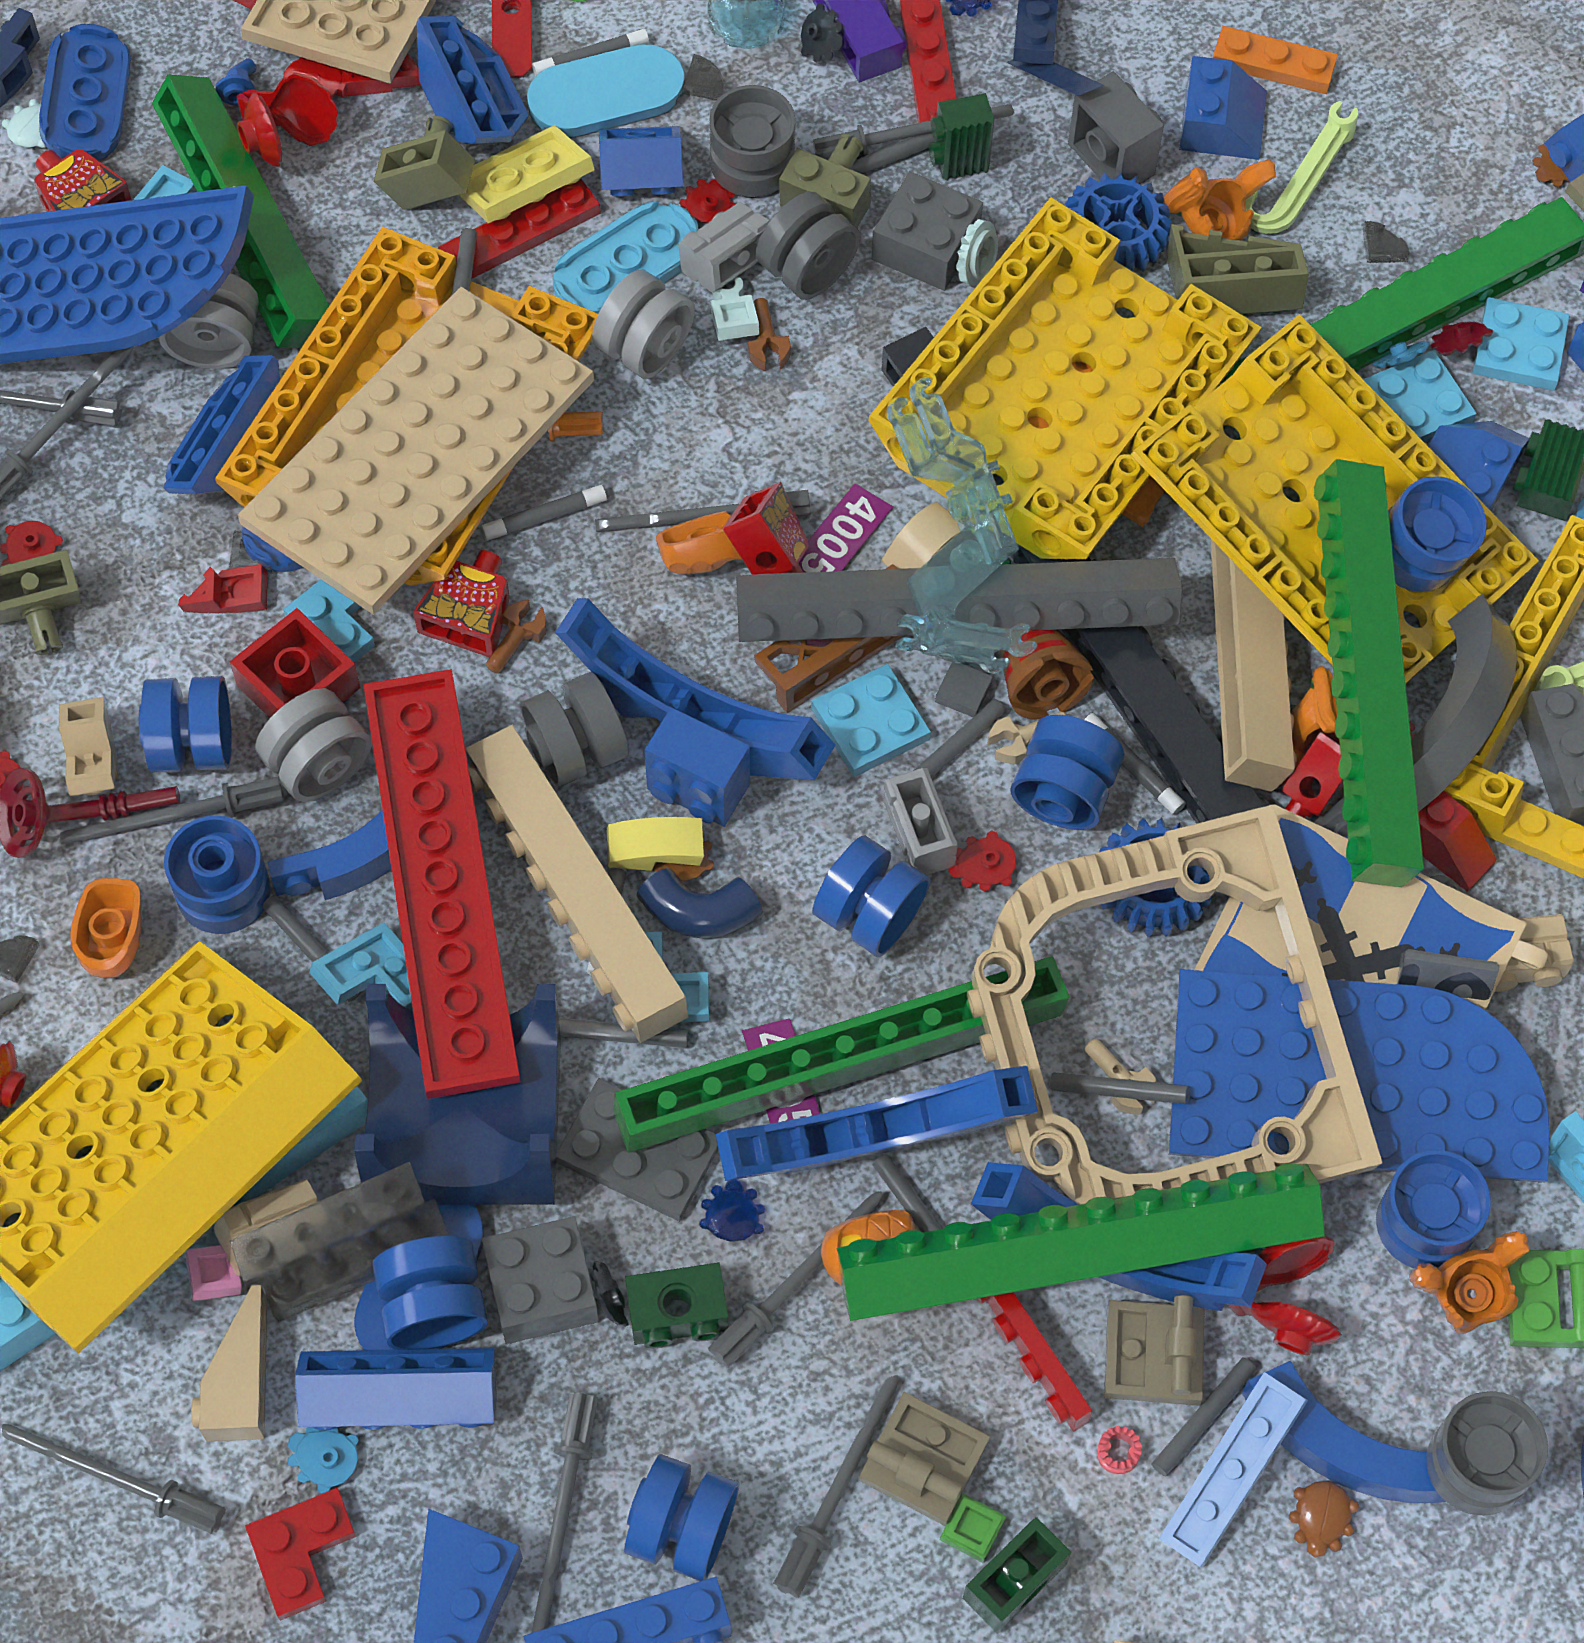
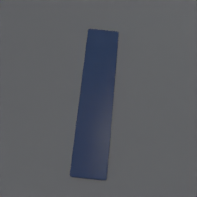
[1007,60,1104,96]

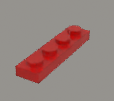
[899,0,956,123]
[438,179,601,279]
[976,1292,1092,1432]

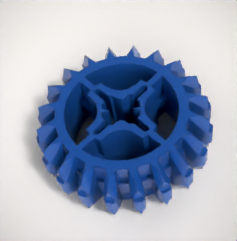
[1065,172,1172,272]
[1099,817,1212,938]

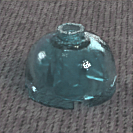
[707,0,786,49]

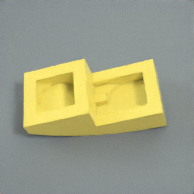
[607,817,704,871]

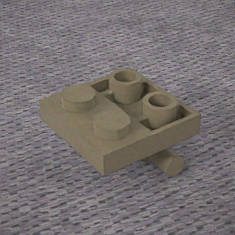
[1104,1295,1205,1406]
[859,1392,990,1526]

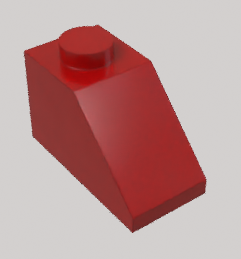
[1418,791,1497,892]

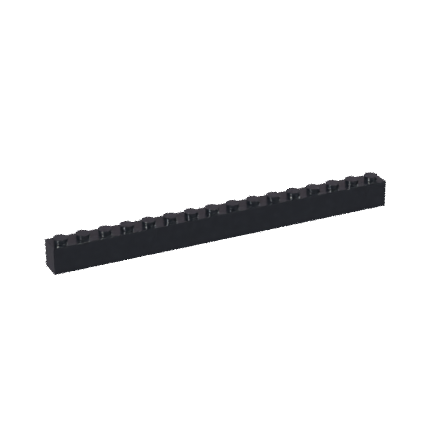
[881,327,1270,824]

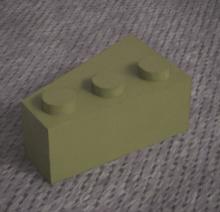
[1167,224,1309,314]

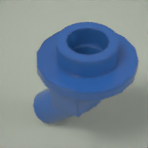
[215,58,257,105]

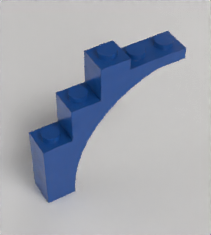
[555,598,836,780]
[715,1066,1038,1181]

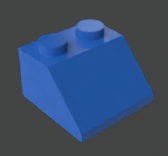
[1179,56,1267,160]
[599,126,683,196]

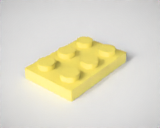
[459,125,595,223]

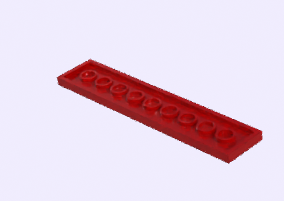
[363,669,521,1099]

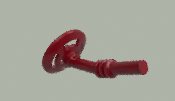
[0,768,180,858]

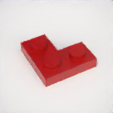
[245,1488,356,1621]

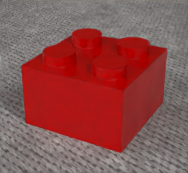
[229,608,361,718]

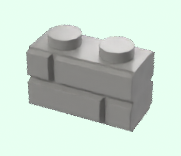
[678,202,770,293]
[883,768,958,875]

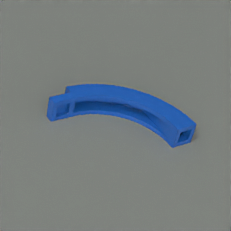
[267,718,461,900]
[971,1162,1267,1311]
[1242,1360,1446,1503]

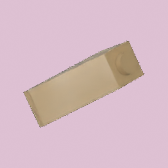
[191,1285,268,1442]

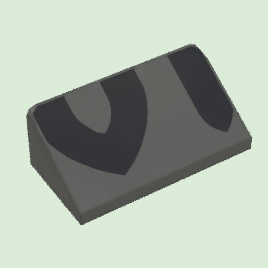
[1397,949,1500,1000]

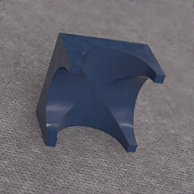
[354,984,561,1205]

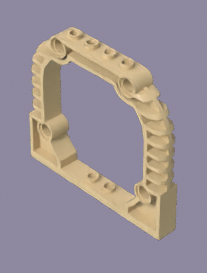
[967,805,1382,1205]

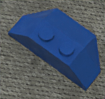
[417,16,529,144]
[164,355,280,494]
[1428,421,1529,512]

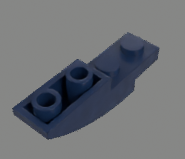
[1013,0,1058,65]
[0,8,40,108]

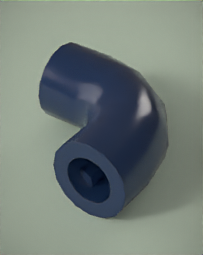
[636,868,763,938]

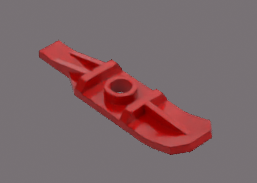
[492,0,532,78]

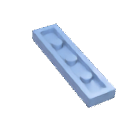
[1159,1372,1308,1567]

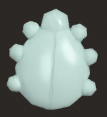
[2,99,46,148]

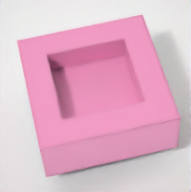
[186,1245,242,1301]

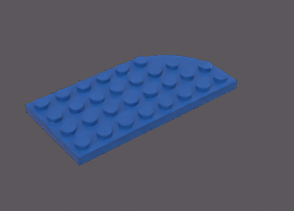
[0,186,254,364]
[1168,969,1549,1183]

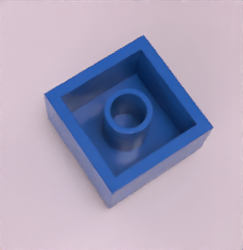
[644,707,750,827]

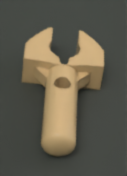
[987,711,1066,764]
[1085,1038,1156,1115]

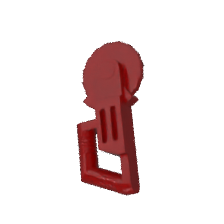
[283,53,421,98]

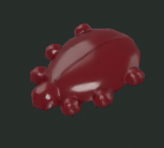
[1430,322,1493,356]

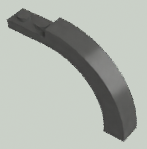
[1313,594,1517,837]

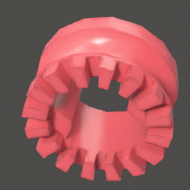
[1097,1426,1142,1474]

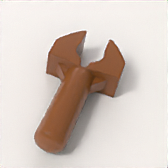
[748,298,791,372]
[486,600,547,673]

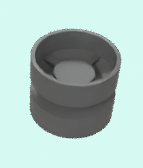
[709,85,796,197]
[520,672,629,787]
[1426,1391,1548,1516]

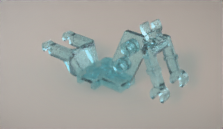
[887,377,1037,674]

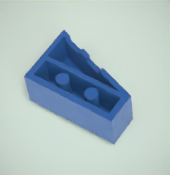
[414,1508,523,1643]

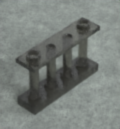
[229,1162,451,1323]

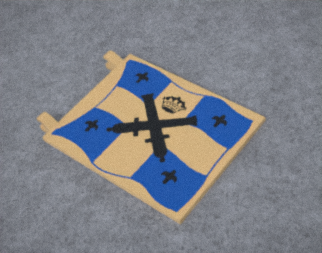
[1194,804,1548,1011]

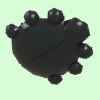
[801,3,844,63]
[590,1261,629,1327]

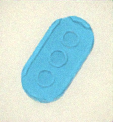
[527,44,684,137]
[553,202,699,314]

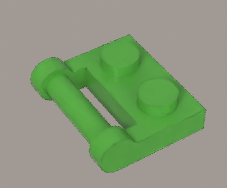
[1508,1248,1584,1349]

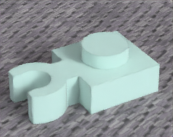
[711,276,759,341]

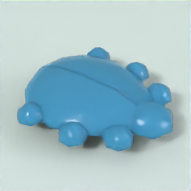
[1372,340,1430,368]
[287,1427,359,1494]

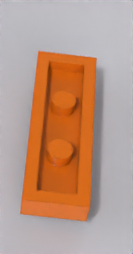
[1213,25,1338,95]

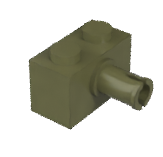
[373,116,475,210]
[779,134,871,228]
[0,550,81,655]

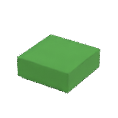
[940,1493,1006,1563]

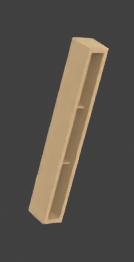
[1210,538,1297,792]
[465,725,689,1043]

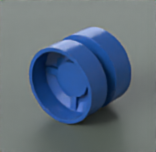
[1388,476,1487,592]
[138,676,232,773]
[1010,715,1125,830]
[164,816,271,934]
[812,835,931,957]
[1376,1150,1491,1269]
[372,1236,488,1350]
[624,1454,740,1581]

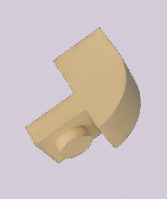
[881,502,981,569]
[59,697,118,796]

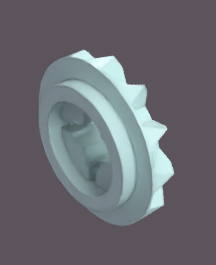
[956,219,998,286]

